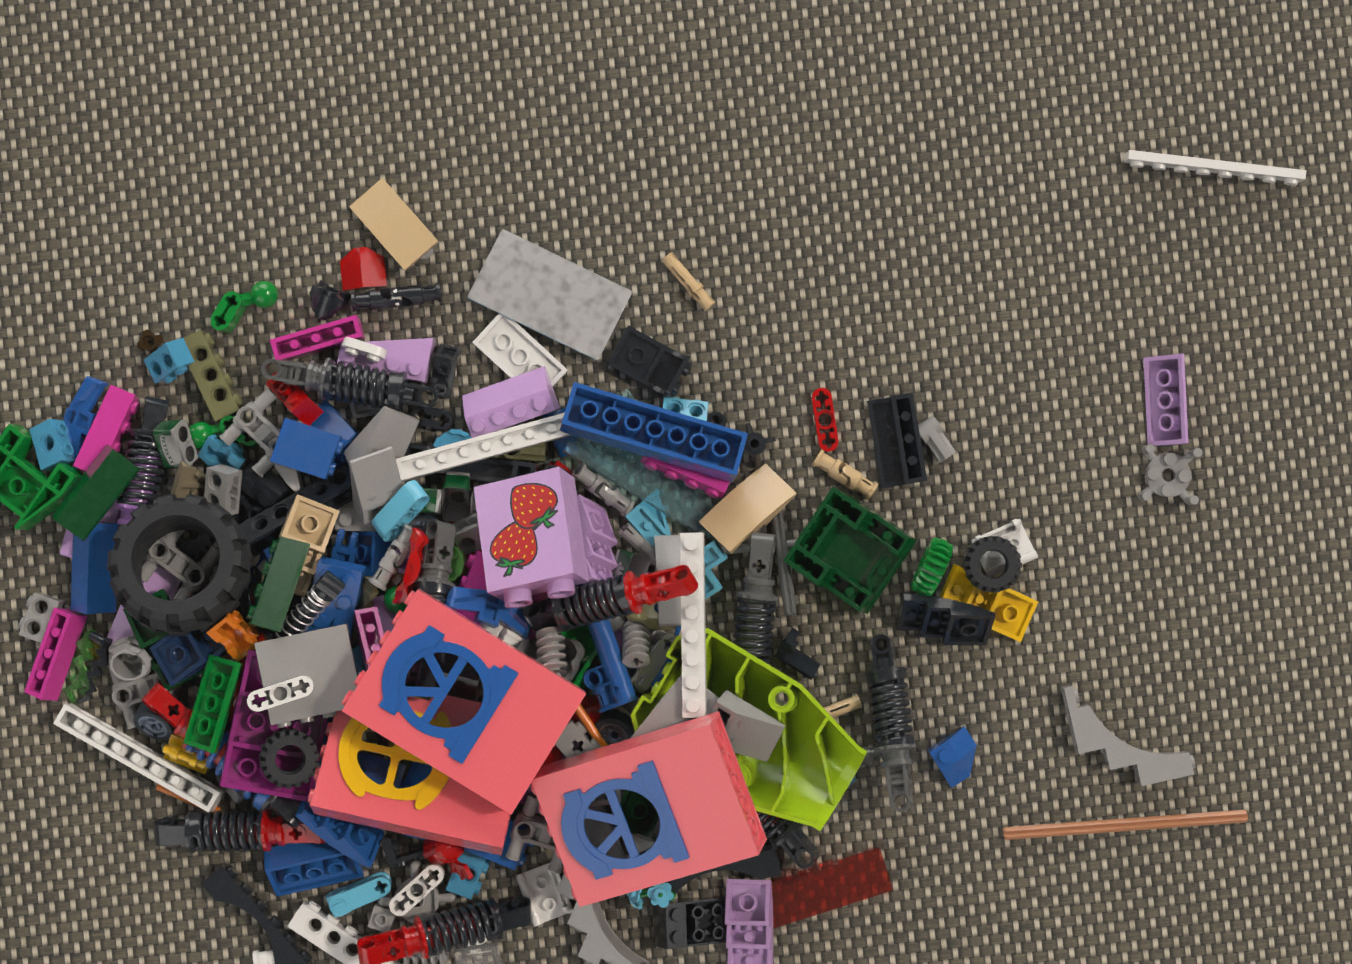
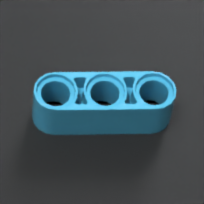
[372,480,430,542]

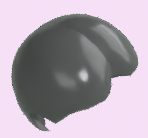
[518,633,585,682]

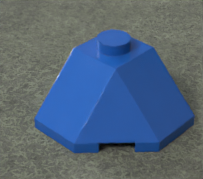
[347,531,396,576]
[927,726,977,788]

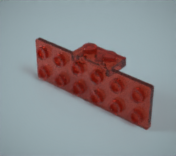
[771,847,893,929]

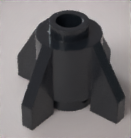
[309,280,351,320]
[744,423,776,467]

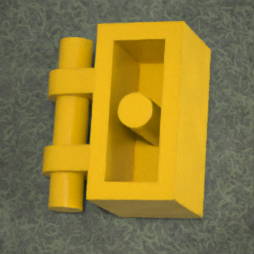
[162,733,209,774]

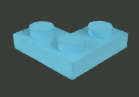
[704,539,728,599]

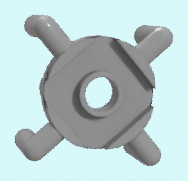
[1138,444,1202,505]
[379,859,457,923]

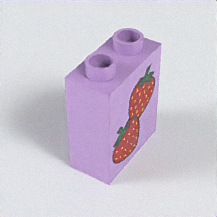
[474,467,589,608]

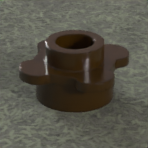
[137,329,163,354]

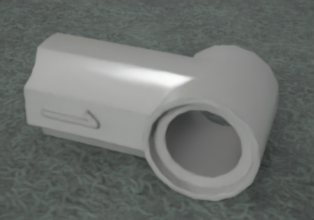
[918,415,956,463]

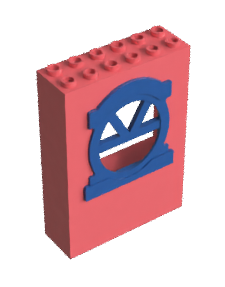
[341,589,586,814]
[530,711,767,907]

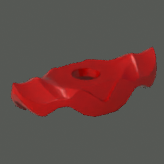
[392,527,429,604]

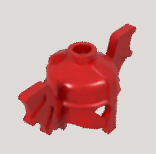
[423,839,473,880]

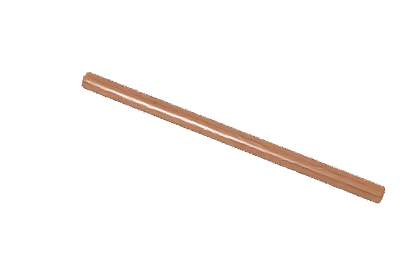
[1003,810,1248,840]

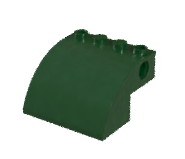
[783,486,917,614]

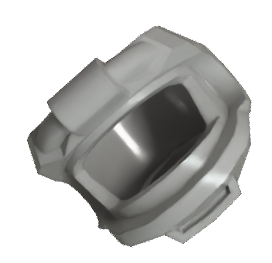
[108,634,152,681]

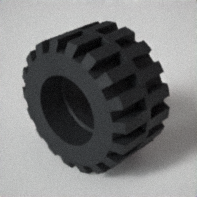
[963,536,1022,593]
[259,728,320,789]

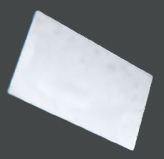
[468,229,632,360]

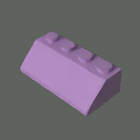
[462,366,560,438]

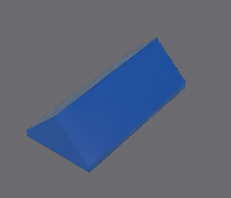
[71,522,119,614]

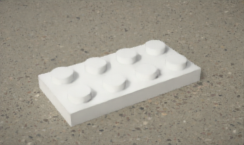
[472,314,568,387]

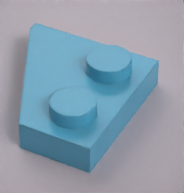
[624,489,671,547]

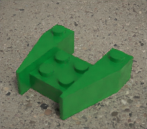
[0,424,84,530]

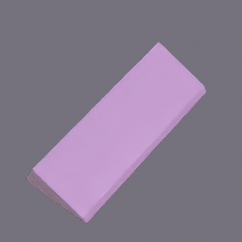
[1144,354,1188,446]

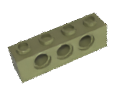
[183,330,244,423]

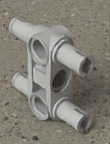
[219,388,302,477]
[142,530,220,601]
[108,665,181,729]
[506,793,563,873]

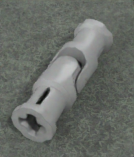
[571,462,635,517]
[368,523,412,591]

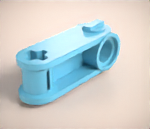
[325,871,392,918]

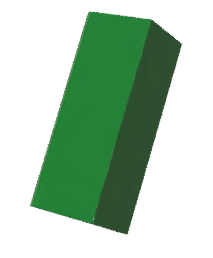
[183,654,244,754]

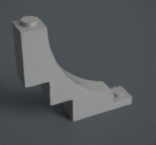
[1060,685,1196,786]

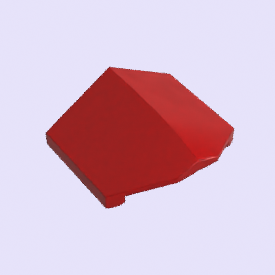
[340,247,387,291]

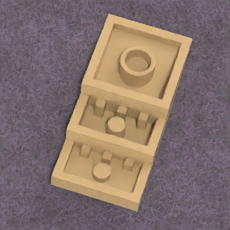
[349,178,439,271]
[699,463,797,554]
[261,494,339,597]

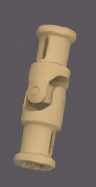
[811,449,878,500]

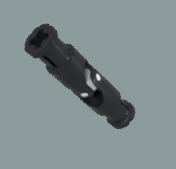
[351,282,442,312]

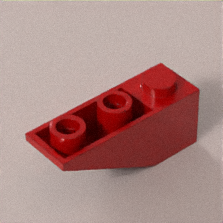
[265,371,324,425]

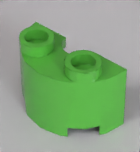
[442,545,468,585]

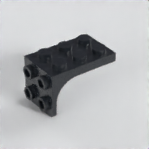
[607,325,693,398]

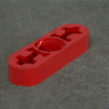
[811,388,839,452]

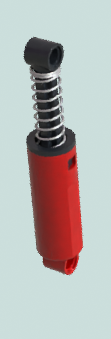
[226,570,346,726]

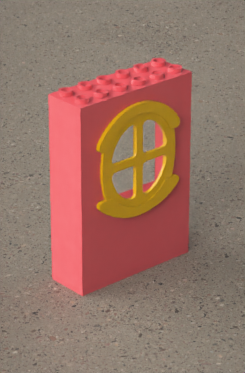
[308,675,511,855]

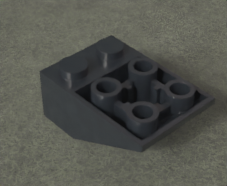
[232,460,291,525]
[653,897,726,950]

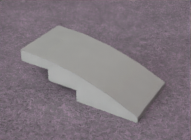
[654,535,681,627]
[631,674,719,738]

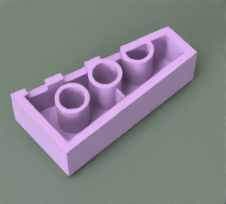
[337,338,436,384]

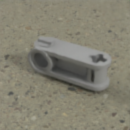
[626,630,676,693]

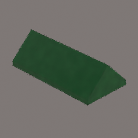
[52,444,140,541]

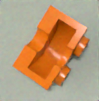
[206,610,259,662]

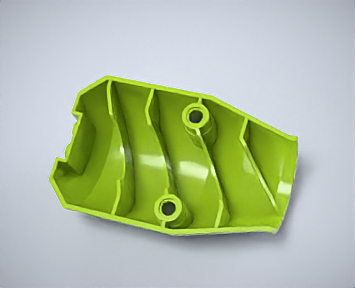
[631,628,868,831]

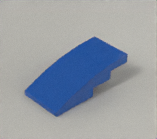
[295,781,384,868]

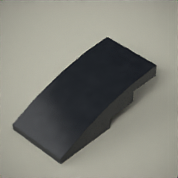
[895,594,995,646]

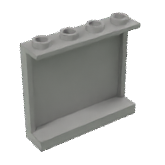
[254,624,357,728]

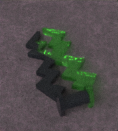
[65,629,113,704]

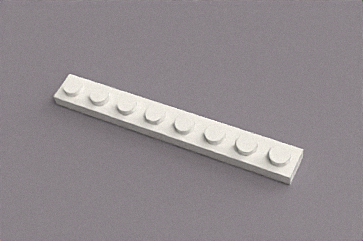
[1124,150,1306,185]
[395,413,571,482]
[680,532,707,718]

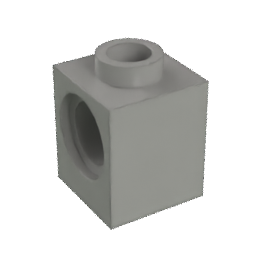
[368,901,396,932]

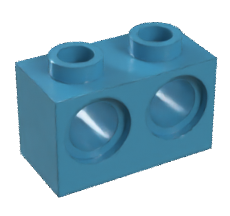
[144,338,195,384]

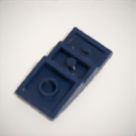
[150,608,245,686]

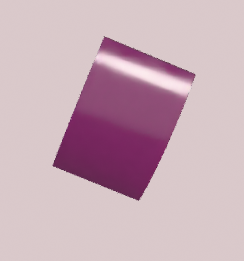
[220,650,327,801]

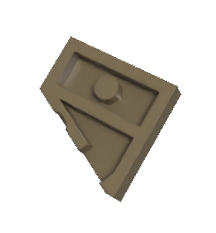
[170,461,206,498]

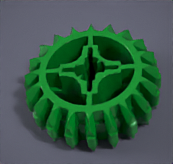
[911,537,953,596]

